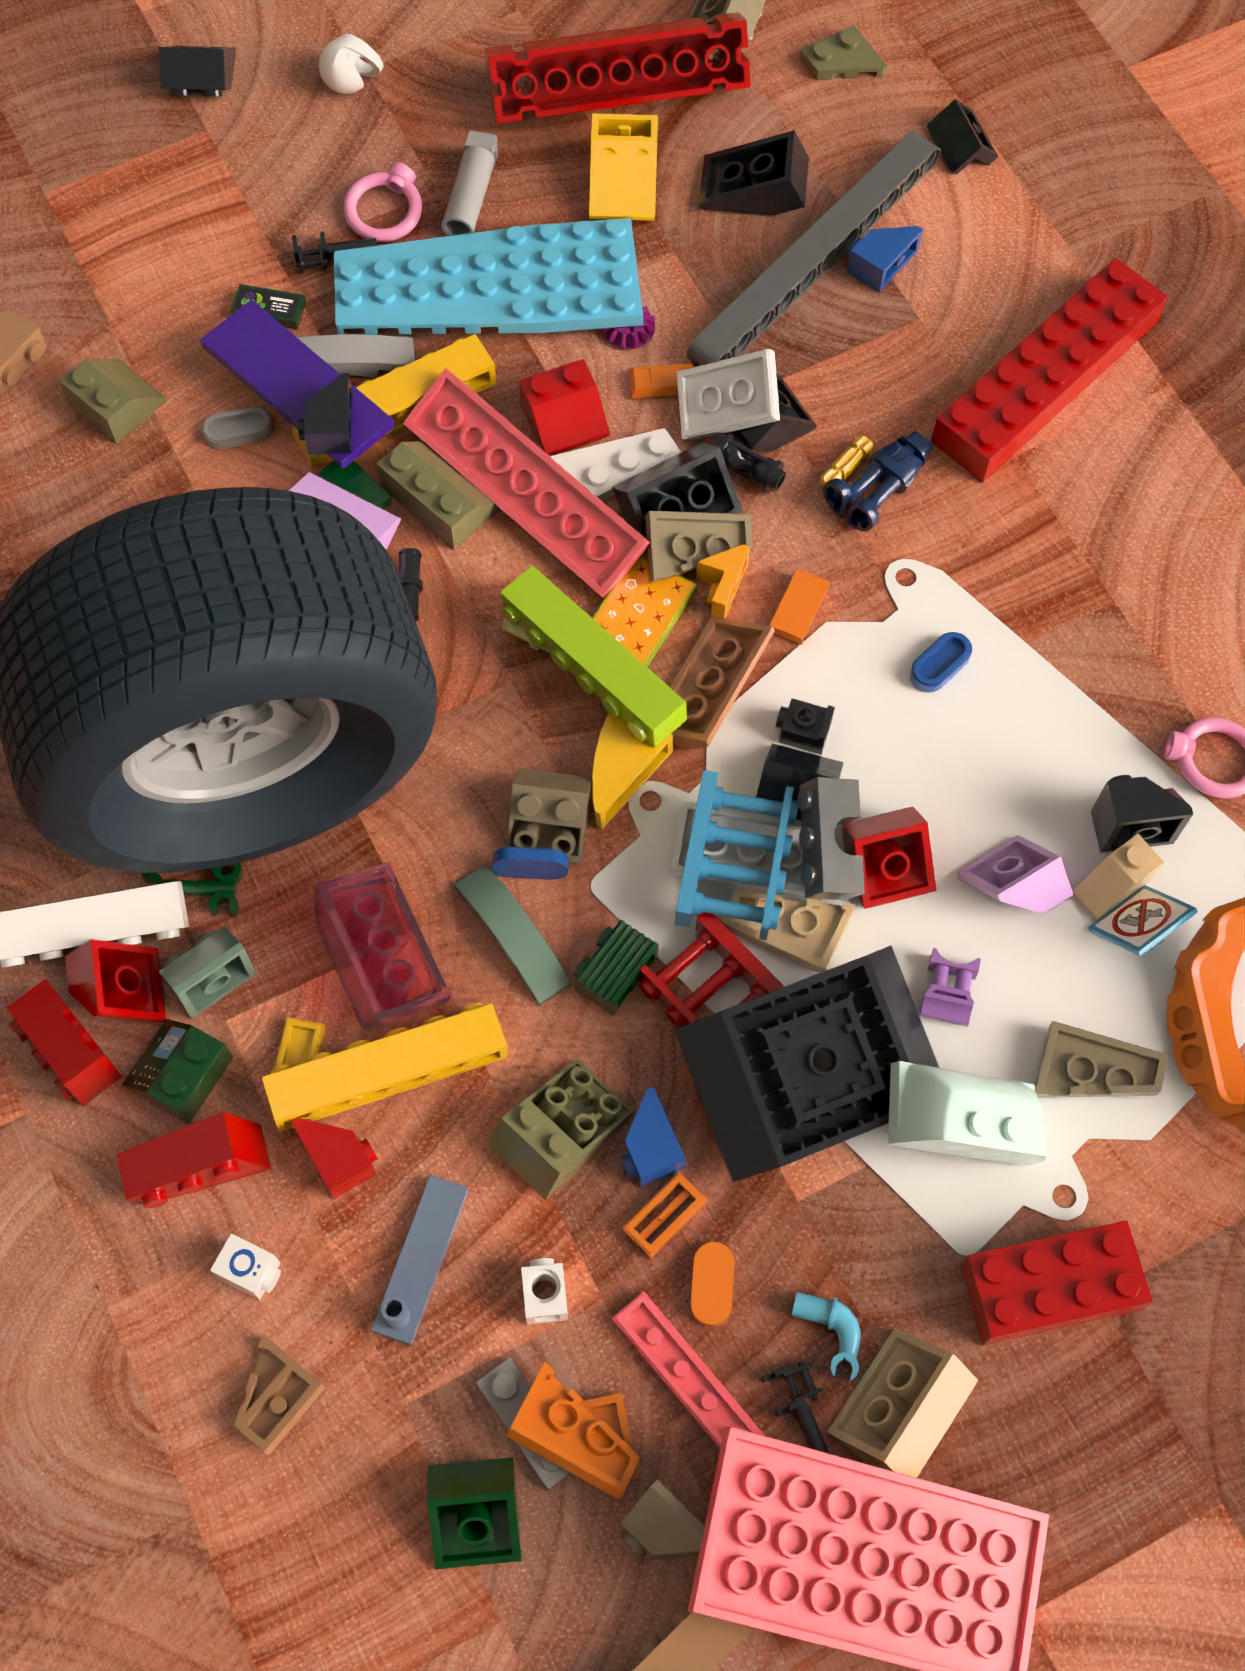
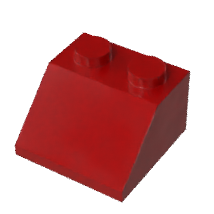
[519,358,610,456]
[841,806,937,909]

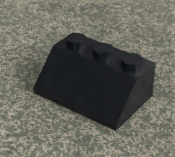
[612,442,743,552]

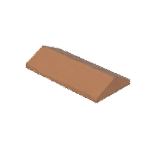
[670,616,775,750]

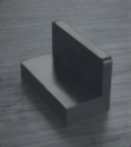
[927,99,999,174]

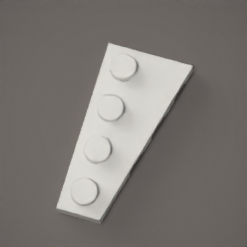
[550,428,682,501]

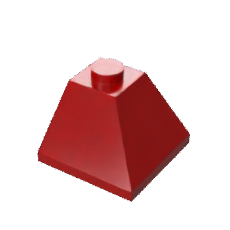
[65,939,166,1023]

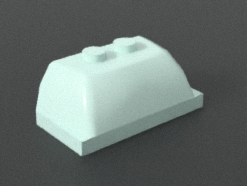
[888,1061,1046,1166]

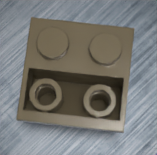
[507,768,593,864]

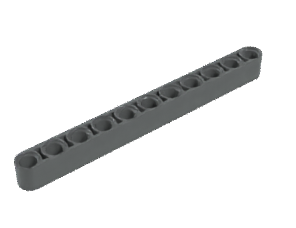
[686,131,941,366]

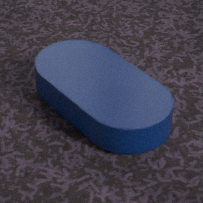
[910,632,972,693]
[492,847,569,880]

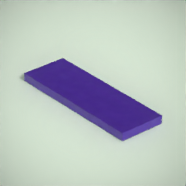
[200,299,395,469]

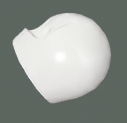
[318,33,384,94]

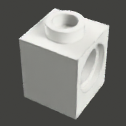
[521,1258,568,1325]

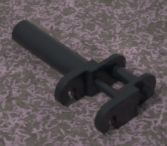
[292,231,377,273]
[760,1361,830,1454]

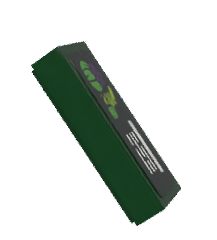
[231,284,306,329]

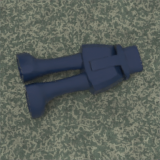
[823,431,933,532]

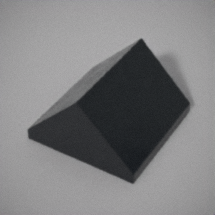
[756,743,844,820]

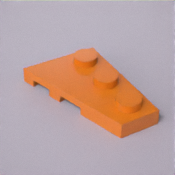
[506,1361,640,1500]

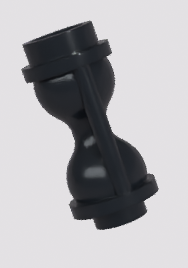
[712,433,786,494]

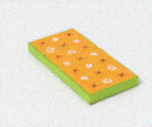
[567,556,697,674]

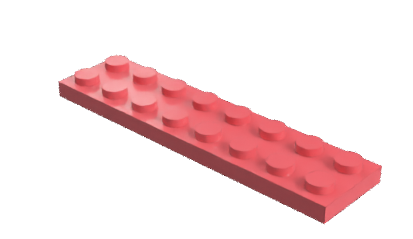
[403,368,650,598]

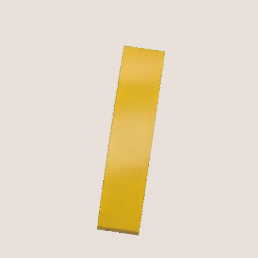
[592,713,673,830]

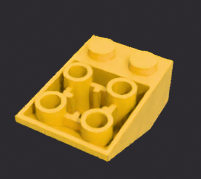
[589,113,658,221]

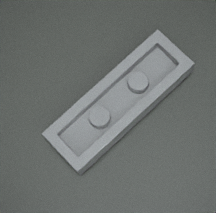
[476,1357,572,1491]

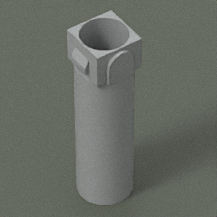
[441,130,498,236]

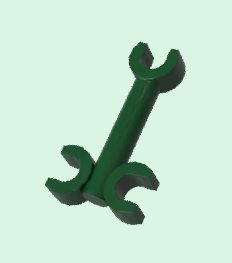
[142,862,244,917]

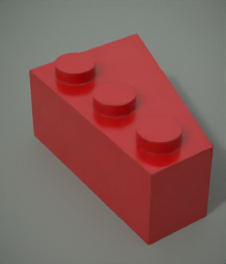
[116,1112,272,1208]

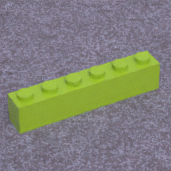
[500,565,687,748]

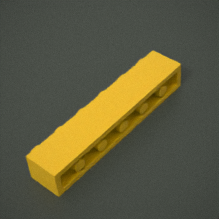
[291,334,496,468]
[262,1003,508,1132]

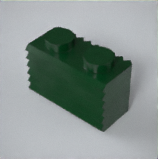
[573,920,659,1016]

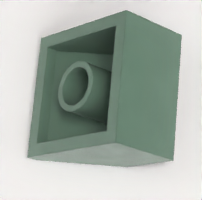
[159,926,257,1019]

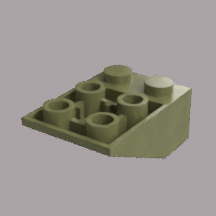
[488,1059,635,1200]

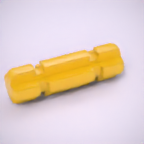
[819,435,874,487]

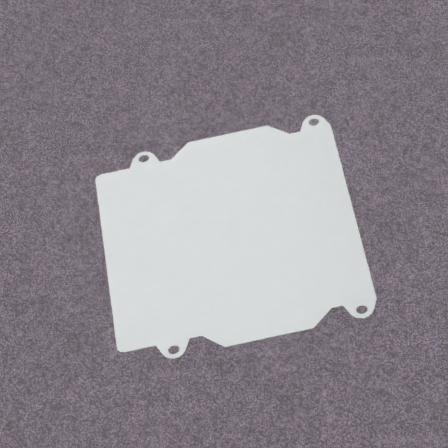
[591,559,1245,1256]

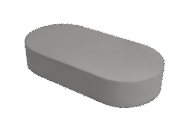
[202,407,273,450]

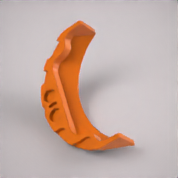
[1167,897,1245,1131]

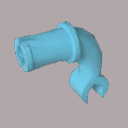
[792,1292,861,1382]

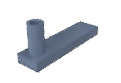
[371,1175,469,1346]

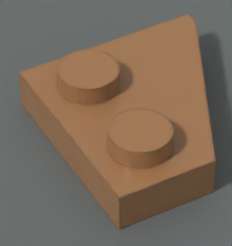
[234,1335,325,1456]

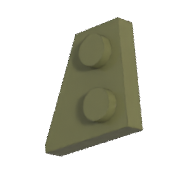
[800,26,887,80]

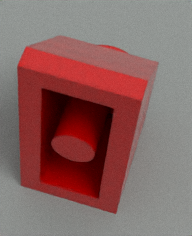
[291,1118,378,1199]

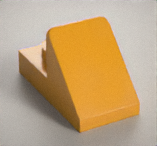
[696,544,750,618]

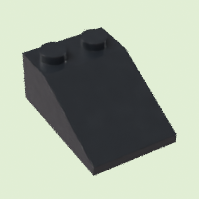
[699,130,809,215]

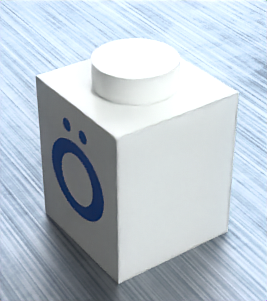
[210,1233,281,1300]

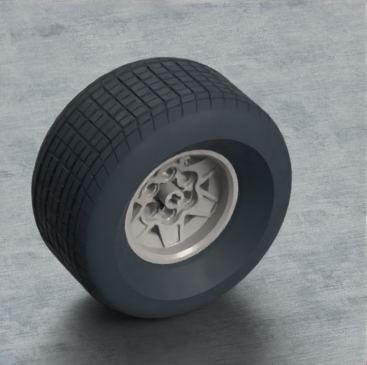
[0,487,437,873]

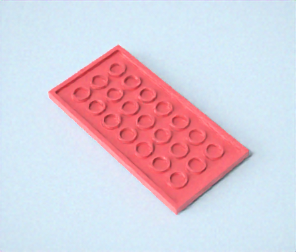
[687,1427,1049,1671]

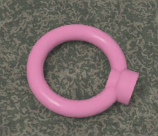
[343,162,422,242]
[1164,717,1245,799]

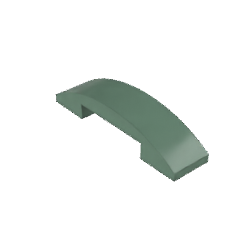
[454,864,571,1006]

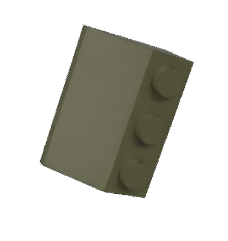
[376,441,500,550]

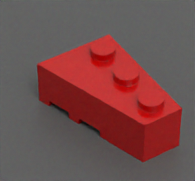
[6,978,122,1106]

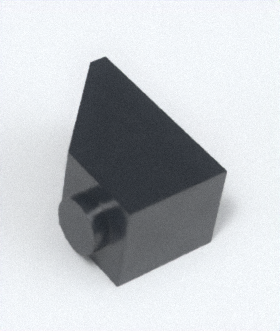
[298,373,353,455]

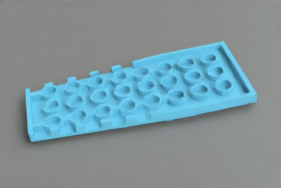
[334,218,643,335]

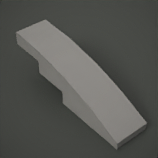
[298,334,415,378]

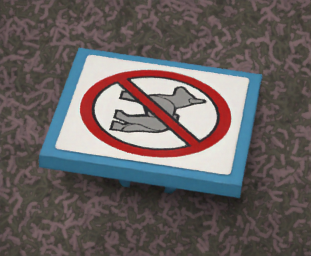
[1088,885,1198,956]

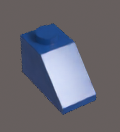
[847,226,923,292]
[621,1087,686,1188]

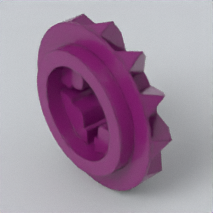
[602,306,655,349]

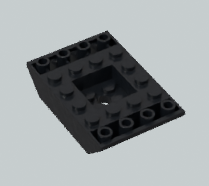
[674,945,939,1182]

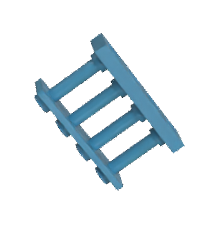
[674,770,798,940]

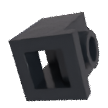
[775,698,835,755]

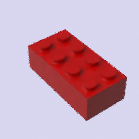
[960,1220,1153,1346]

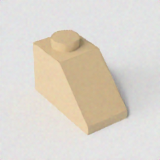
[1072,834,1164,921]

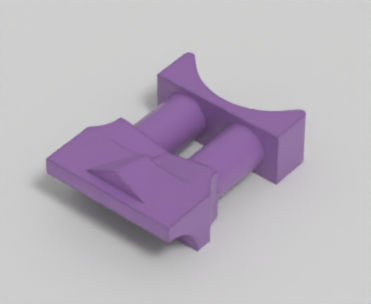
[920,948,981,1027]

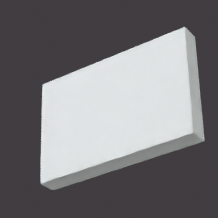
[676,349,780,442]

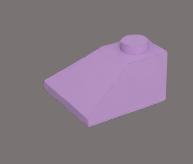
[957,835,1073,914]

